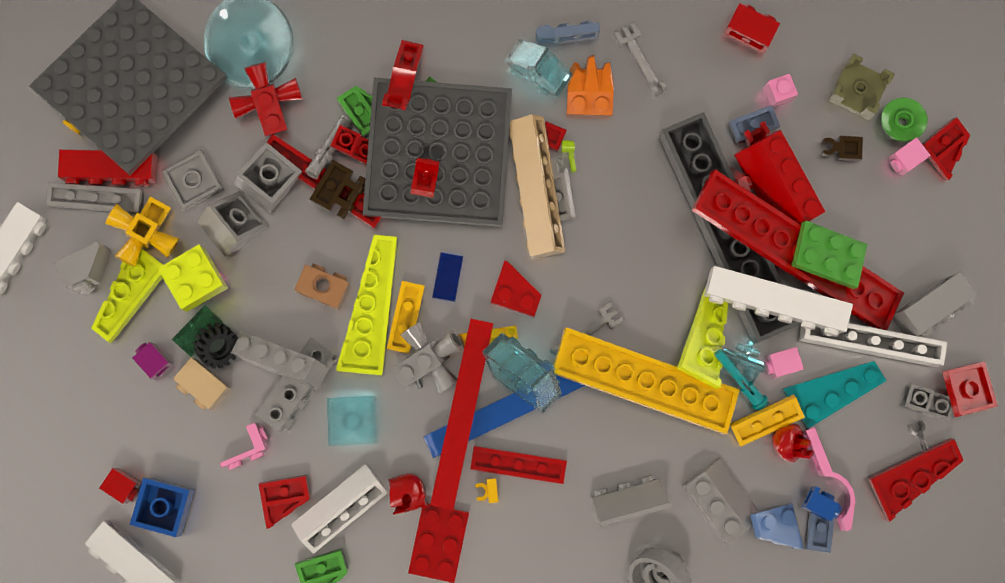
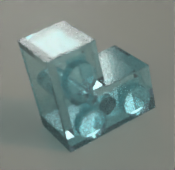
[505,39,573,97]

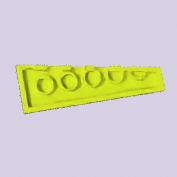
[336,235,397,376]

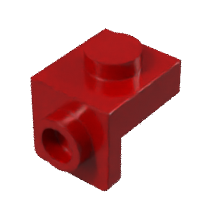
[410,158,439,198]

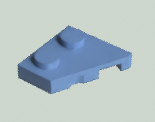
[750,504,804,549]

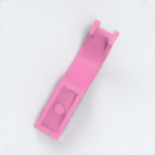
[803,427,856,531]

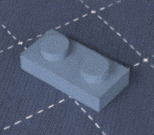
[728,105,780,144]
[805,512,834,553]

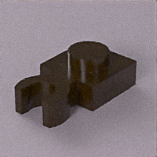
[821,136,863,161]

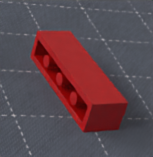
[58,149,158,187]

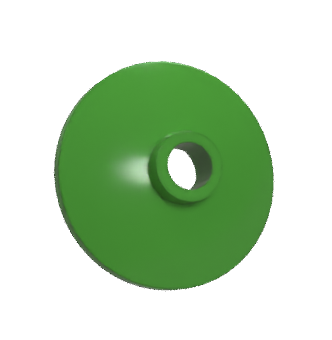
[881,97,928,142]

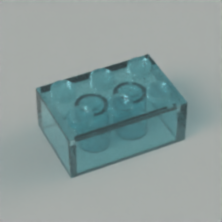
[482,333,562,413]

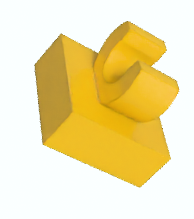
[475,478,498,503]

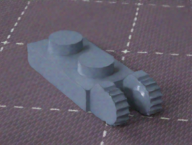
[536,20,600,44]

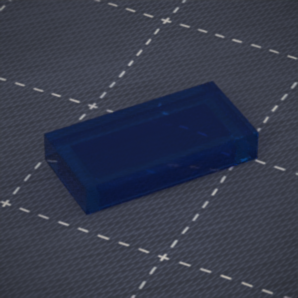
[432,252,463,302]

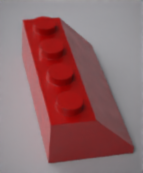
[734,130,826,225]

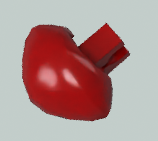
[772,424,814,463]

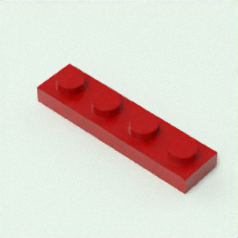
[470,446,567,484]

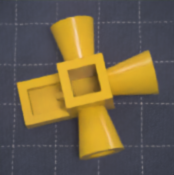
[105,196,180,267]

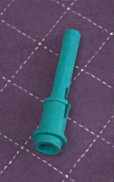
[714,349,769,411]

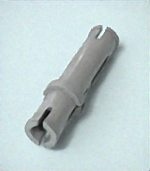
[305,115,353,179]

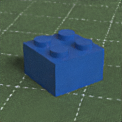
[129,478,195,537]

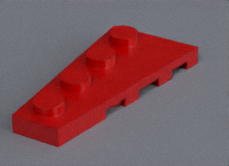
[868,438,964,522]

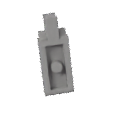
[550,157,576,221]

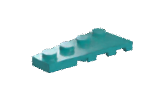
[782,361,887,429]

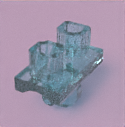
[722,340,766,382]

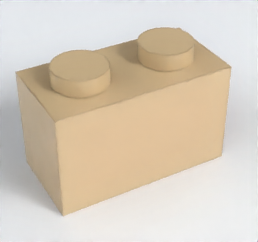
[173,357,231,410]

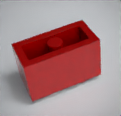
[724,3,780,53]

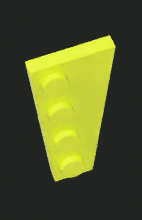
[91,249,163,344]
[677,287,728,389]

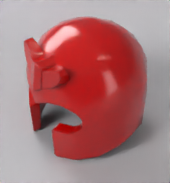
[388,473,428,515]

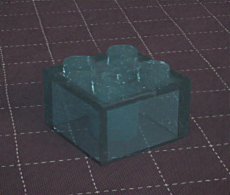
[327,396,378,446]

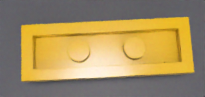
[387,281,425,354]
[730,394,805,447]

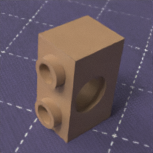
[294,263,350,310]

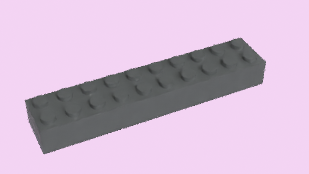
[659,112,801,345]

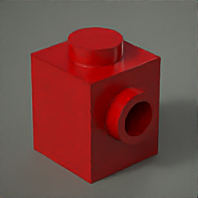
[99,468,142,504]

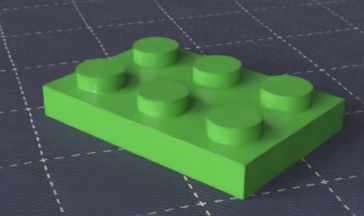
[792,221,868,289]

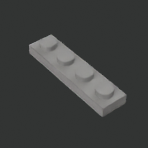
[46,182,143,214]

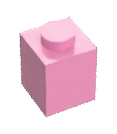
[763,74,798,108]
[889,137,931,176]
[764,347,804,379]

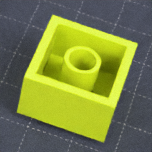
[158,244,228,312]

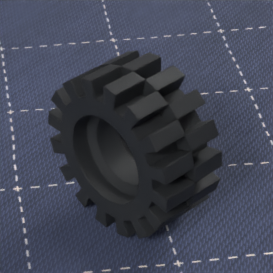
[193,322,238,369]

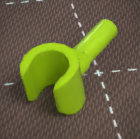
[561,140,577,172]

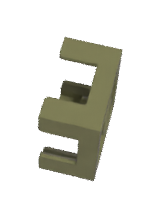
[828,54,895,120]

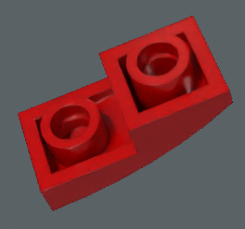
[330,125,369,165]

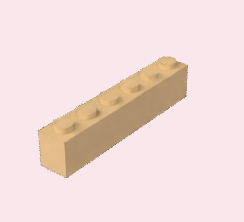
[509,114,565,258]

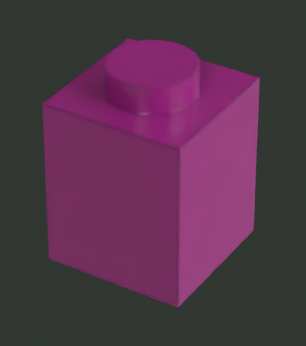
[132,342,173,380]

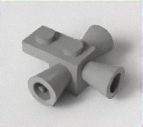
[392,322,464,393]

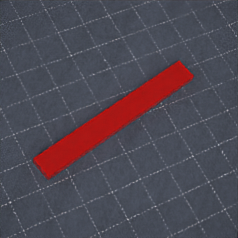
[430,318,494,510]

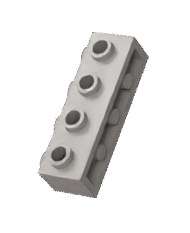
[256,337,336,432]

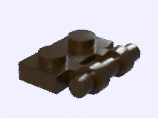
[309,160,366,220]

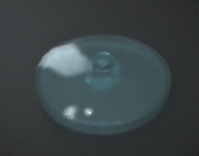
[204,0,294,88]

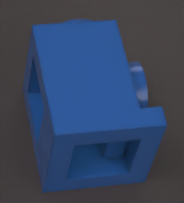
[801,486,842,521]

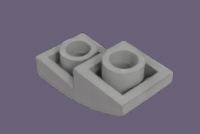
[905,384,953,422]

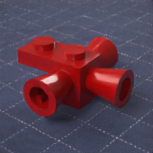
[229,62,303,136]

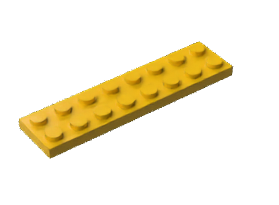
[550,327,740,435]

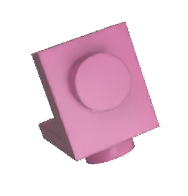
[220,423,268,470]

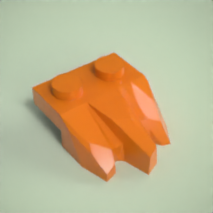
[566,55,614,115]

